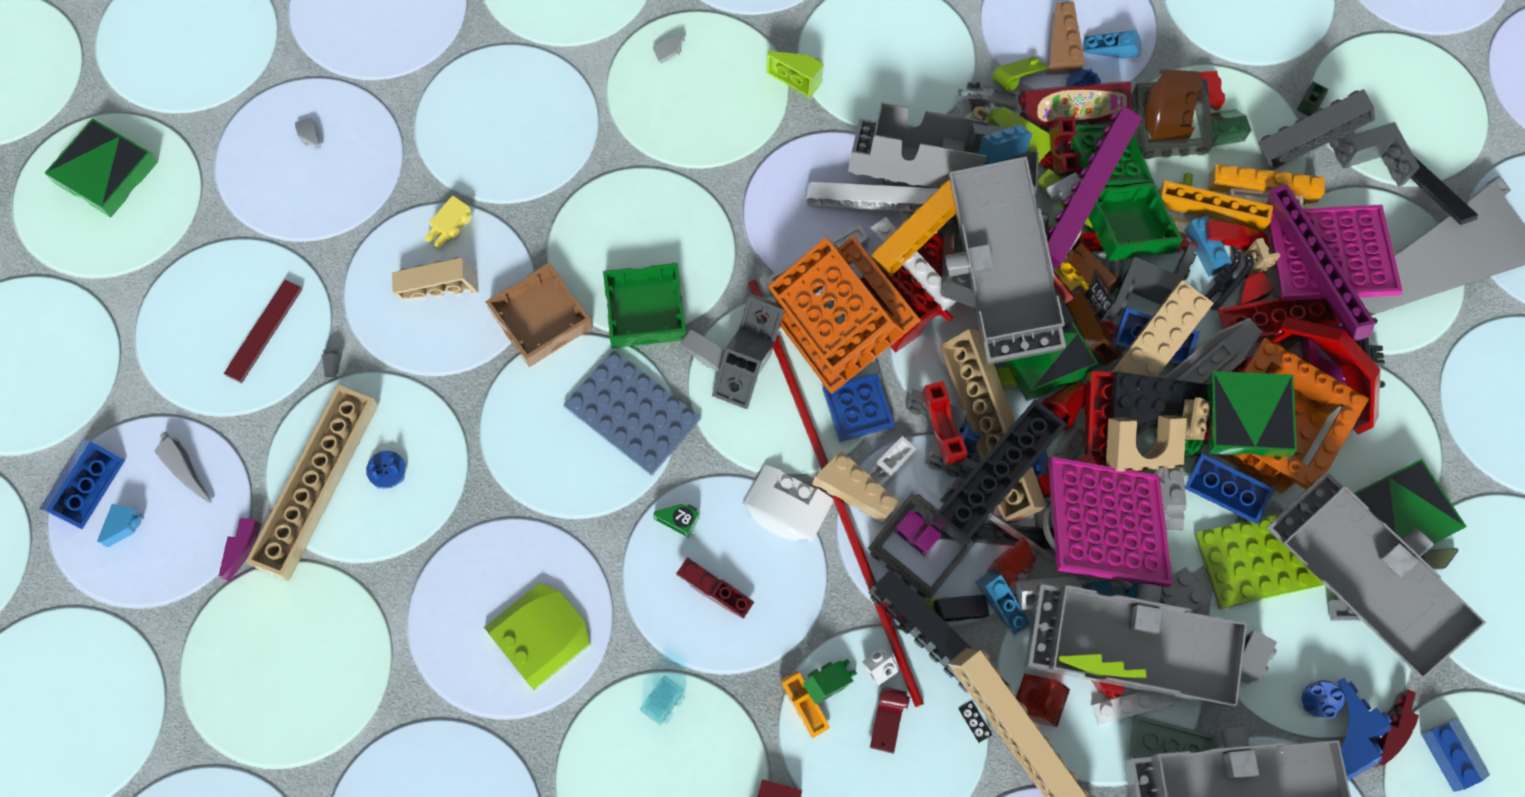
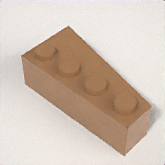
[1046,1,1085,75]

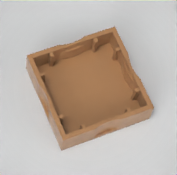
[485,262,593,367]

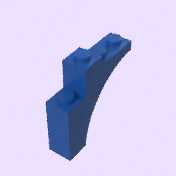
[1337,678,1392,781]

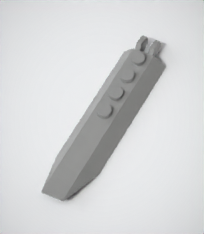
[1136,318,1262,435]

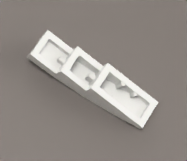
[867,436,917,487]

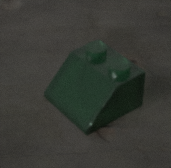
[1200,109,1252,147]

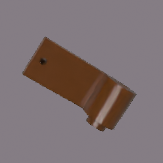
[1066,243,1122,295]

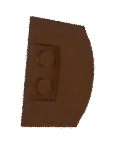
[1145,69,1201,144]

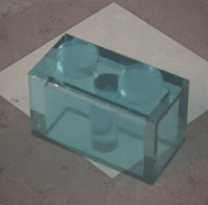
[640,675,685,726]

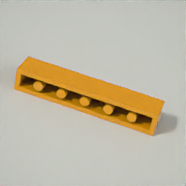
[1209,164,1325,203]
[871,180,956,277]
[1159,180,1273,231]

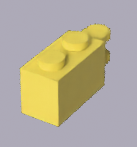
[425,195,473,248]

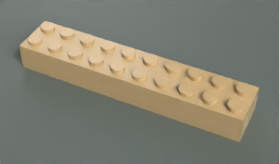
[940,329,1047,522]
[246,385,378,581]
[947,648,1090,797]

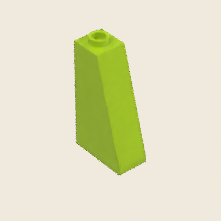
[986,106,1051,163]

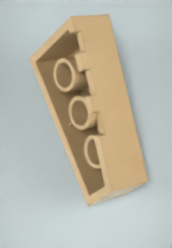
[392,257,478,300]
[812,451,900,523]

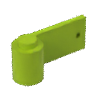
[992,57,1048,92]

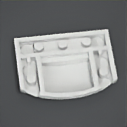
[743,465,834,541]

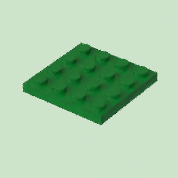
[1071,125,1154,187]

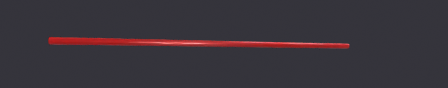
[748,280,924,707]

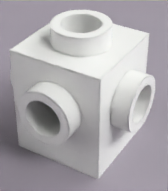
[862,648,898,685]

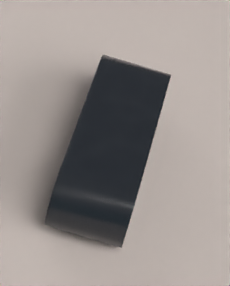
[933,595,990,622]

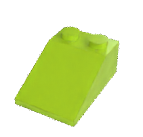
[766,51,824,98]

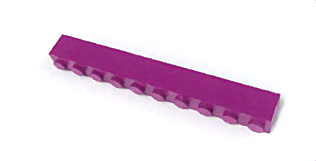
[1046,106,1142,269]
[1267,184,1375,341]

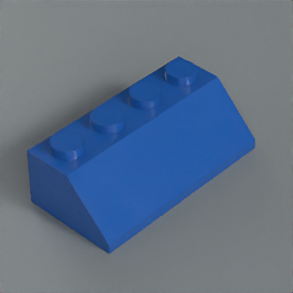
[1114,308,1200,365]
[39,440,125,529]
[1185,453,1275,524]

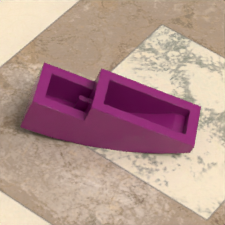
[219,518,261,580]

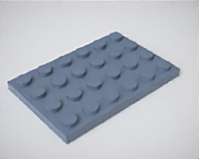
[563,349,701,476]

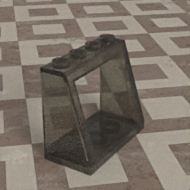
[1131,79,1213,159]
[868,492,978,599]

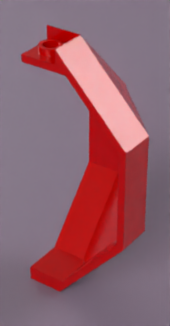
[1271,317,1381,435]

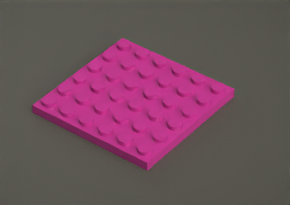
[1269,204,1403,301]
[1048,457,1173,588]

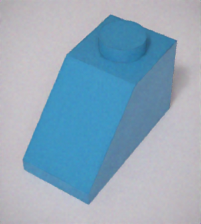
[97,504,142,547]

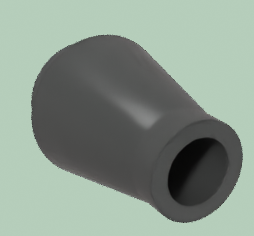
[321,349,341,378]

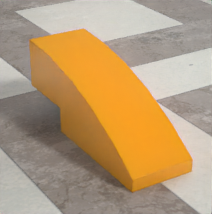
[779,671,830,738]

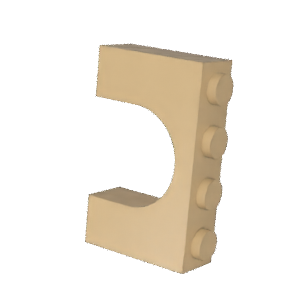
[1106,415,1187,472]

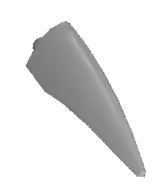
[154,432,212,503]

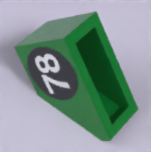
[653,504,700,538]

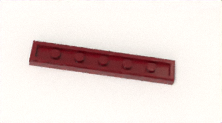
[223,280,303,384]

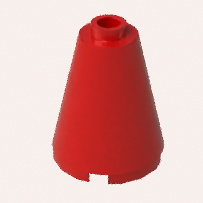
[1041,381,1086,431]

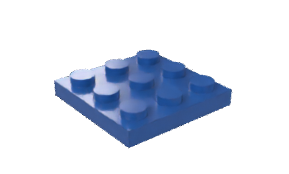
[822,373,895,442]

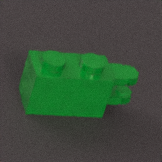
[803,659,857,705]

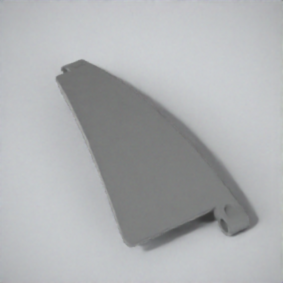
[1359,175,1525,316]

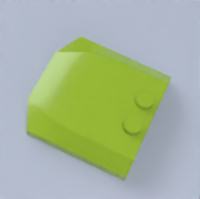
[484,583,590,691]

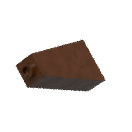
[1067,291,1122,365]

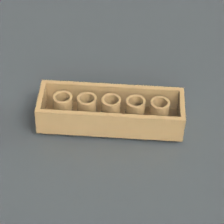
[1109,280,1214,377]

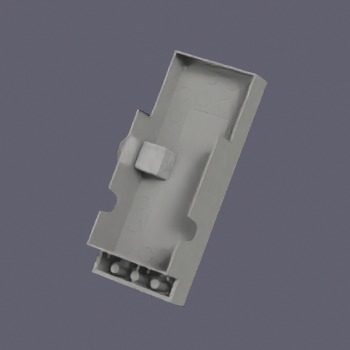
[848,102,1039,195]
[945,156,1066,365]
[1266,472,1487,679]
[1024,583,1247,707]
[1124,727,1351,797]

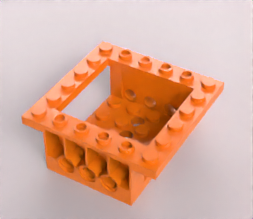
[768,236,921,394]
[1216,338,1369,494]

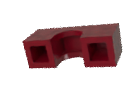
[1049,117,1080,176]

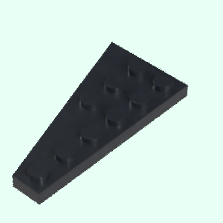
[1110,371,1208,424]

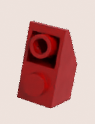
[1197,71,1225,111]

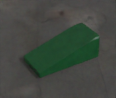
[1297,81,1329,116]

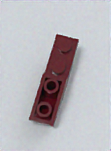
[675,557,754,619]
[1373,690,1419,767]

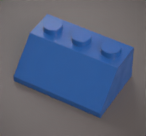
[1421,717,1490,792]

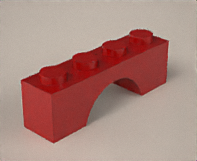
[922,381,968,466]

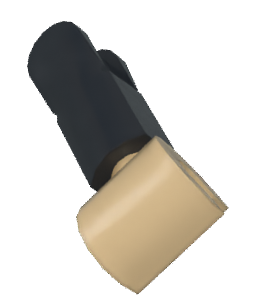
[967,82,989,121]

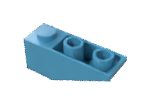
[1083,30,1142,59]
[975,571,1030,635]

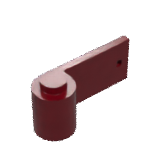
[870,686,910,754]

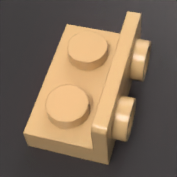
[1243,238,1280,274]
[1182,397,1209,440]

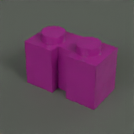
[894,510,942,557]

